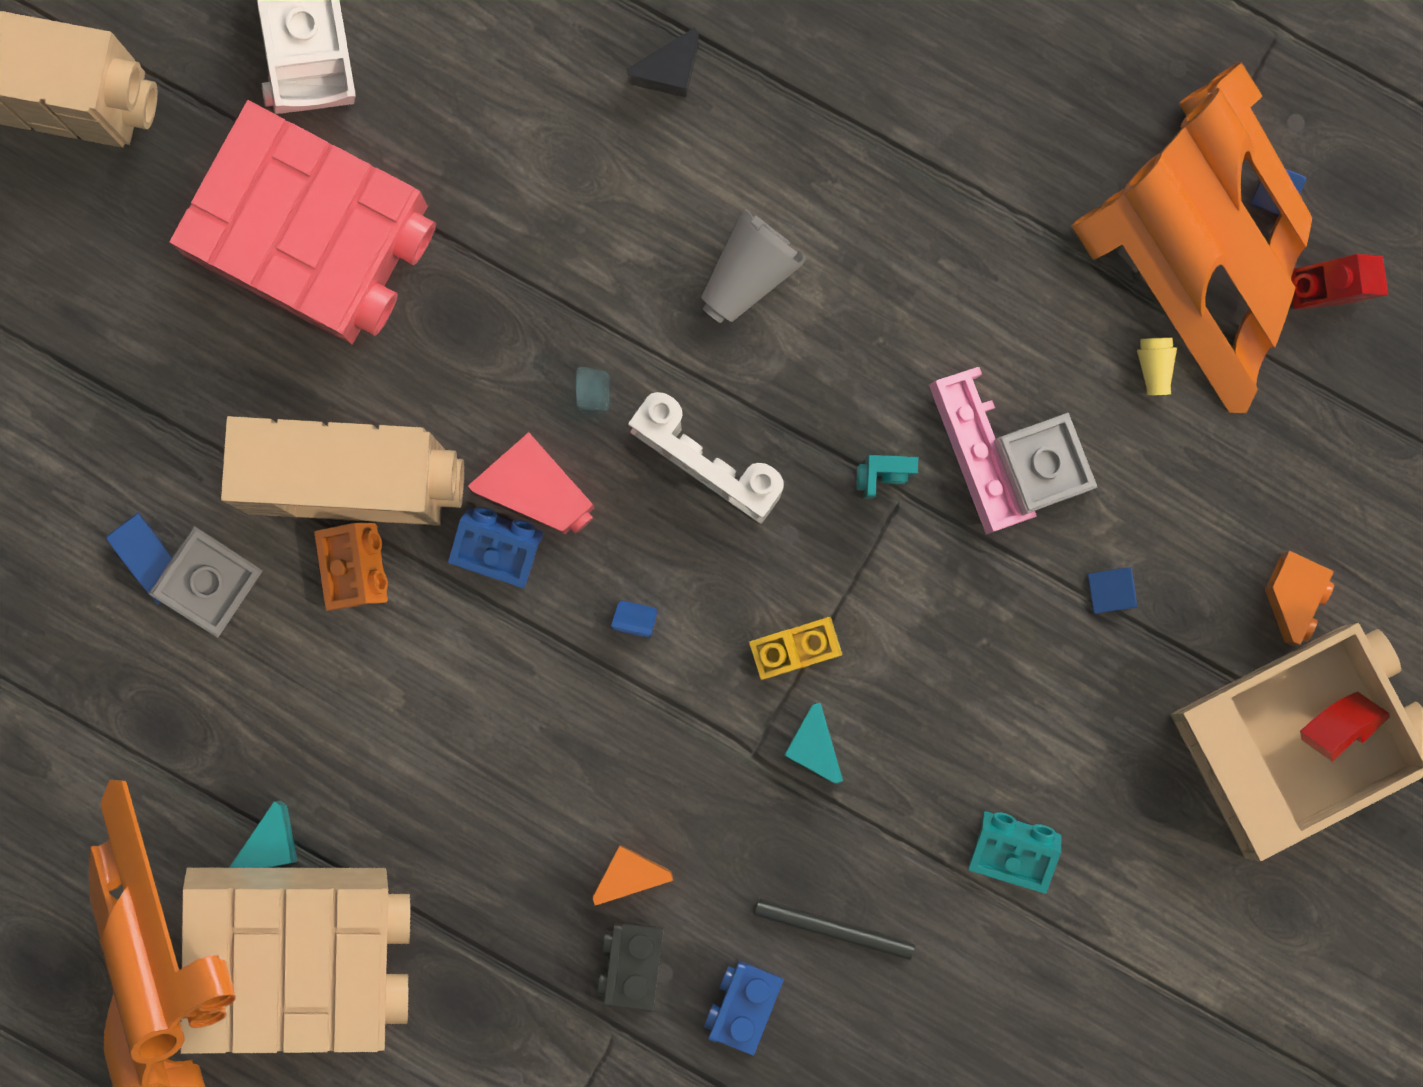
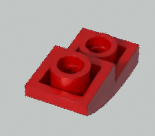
[1300,691,1390,762]

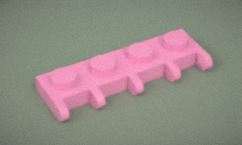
[929,367,1037,535]

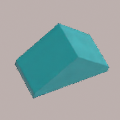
[784,703,843,783]
[229,801,297,868]

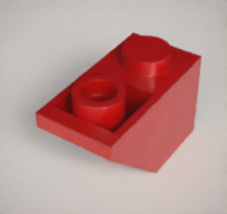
[1291,254,1388,310]

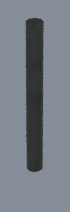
[754,900,915,960]

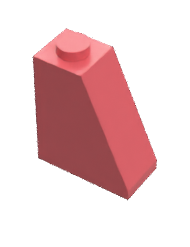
[468,432,595,534]

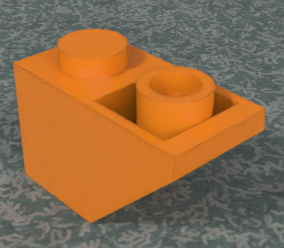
[1265,551,1334,646]

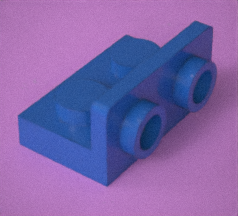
[448,507,544,588]
[704,960,784,1056]

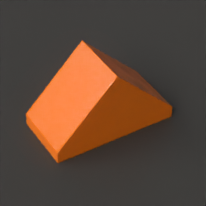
[593,845,674,905]

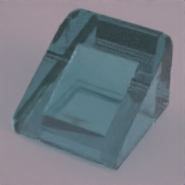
[576,367,609,412]

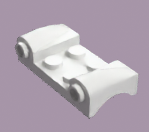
[257,0,356,114]
[628,392,784,524]

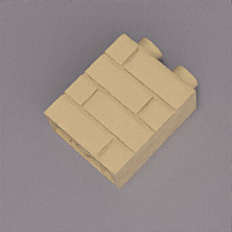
[0,11,157,148]
[221,416,464,526]
[1170,623,1423,861]
[181,868,410,1054]

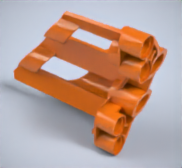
[1071,62,1312,413]
[89,780,236,1087]

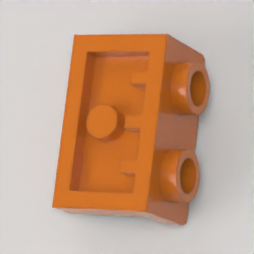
[314,523,388,611]

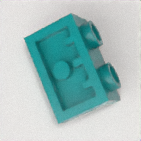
[856,455,919,499]
[968,812,1062,894]

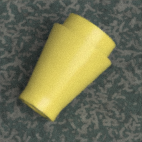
[1137,337,1177,395]

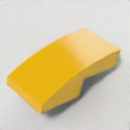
[749,617,842,680]

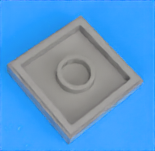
[994,413,1097,515]
[149,526,263,638]

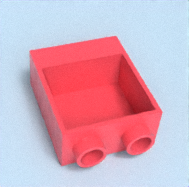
[169,100,436,345]

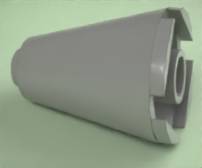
[701,209,807,323]

